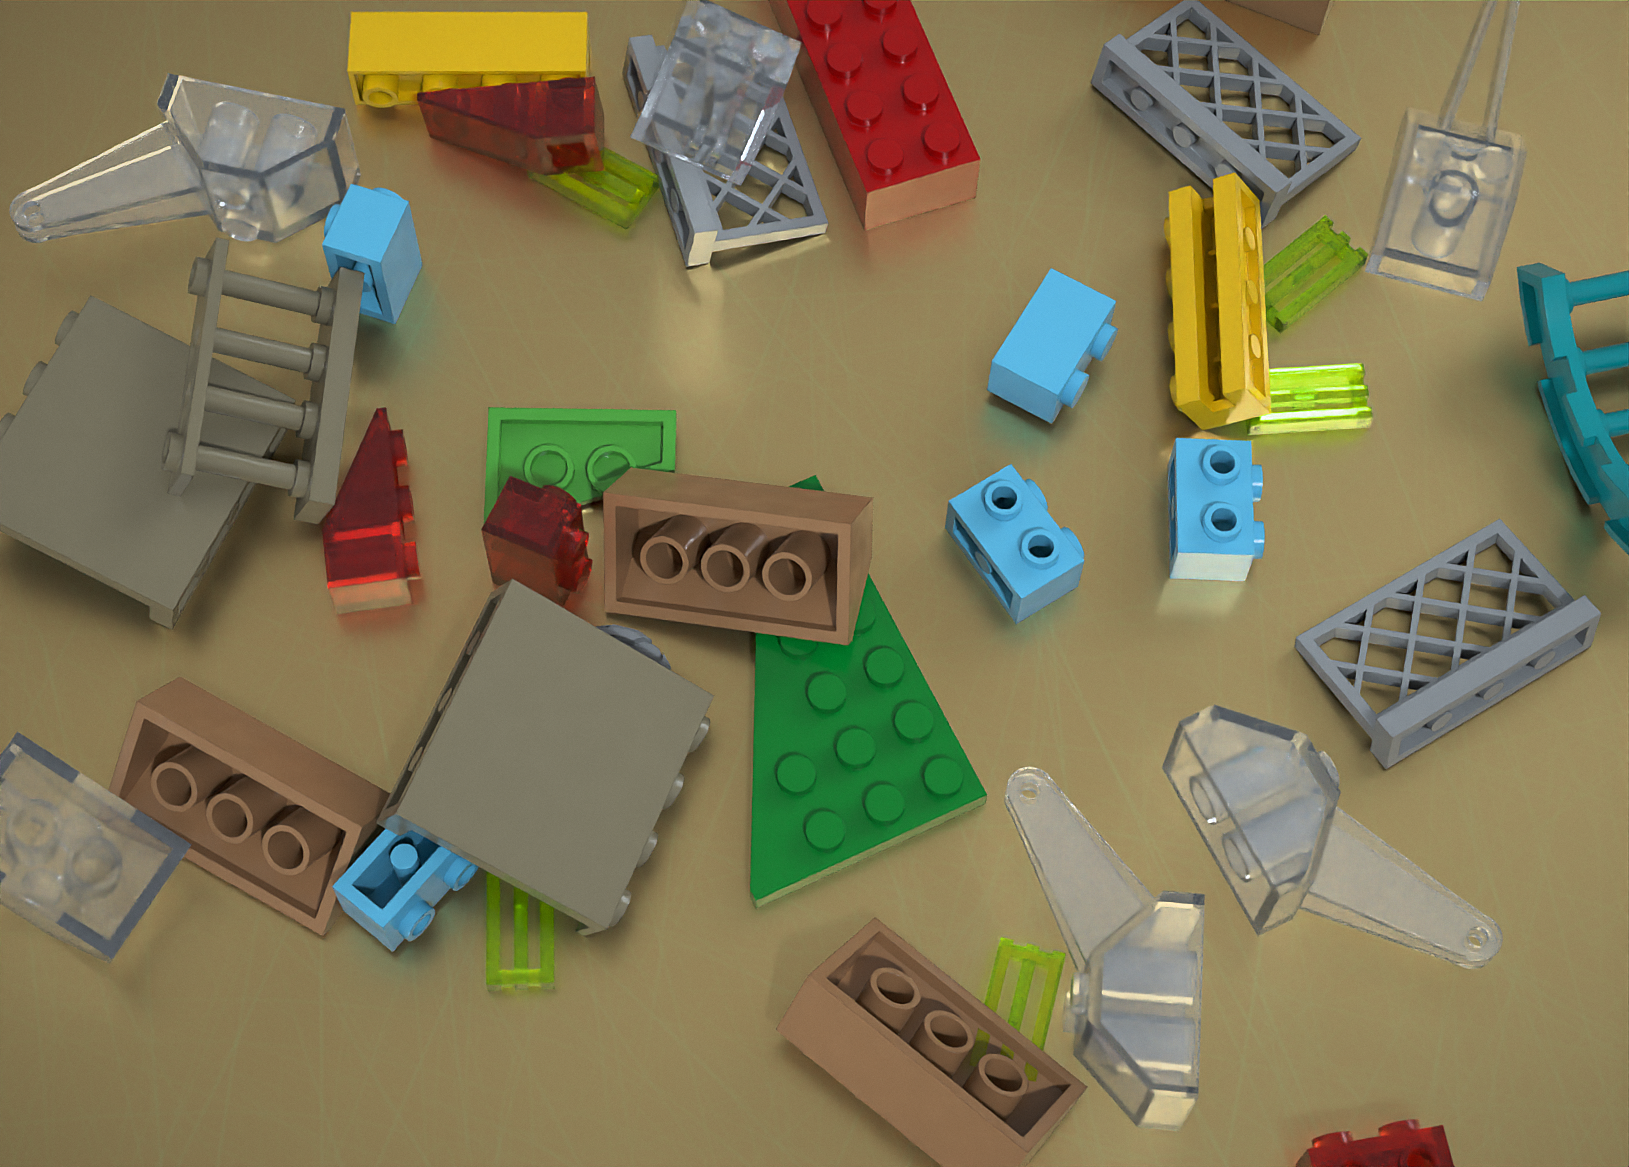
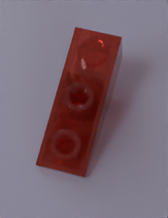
[417,76,604,176]
[322,407,422,614]

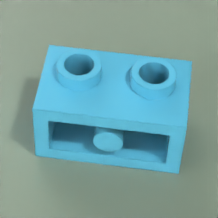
[322,184,423,324]
[987,268,1118,424]
[1168,438,1265,581]
[945,464,1085,624]
[332,829,479,952]

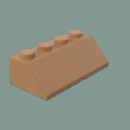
[603,467,873,645]
[102,677,390,936]
[776,917,1087,1167]

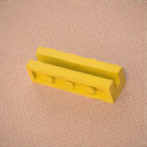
[347,12,591,108]
[1164,172,1271,430]

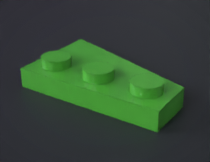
[484,407,677,534]

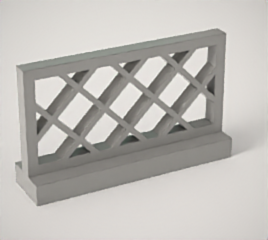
[1091,0,1361,229]
[622,32,829,267]
[1295,519,1601,769]

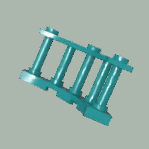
[1517,263,1629,555]

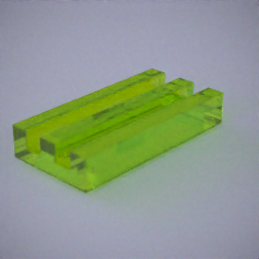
[526,123,659,230]
[1263,215,1368,334]
[1245,363,1373,435]
[486,871,556,991]
[969,937,1066,1082]

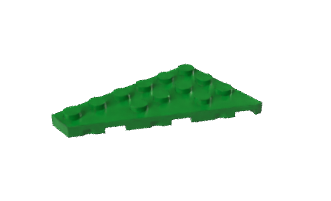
[750,475,987,909]

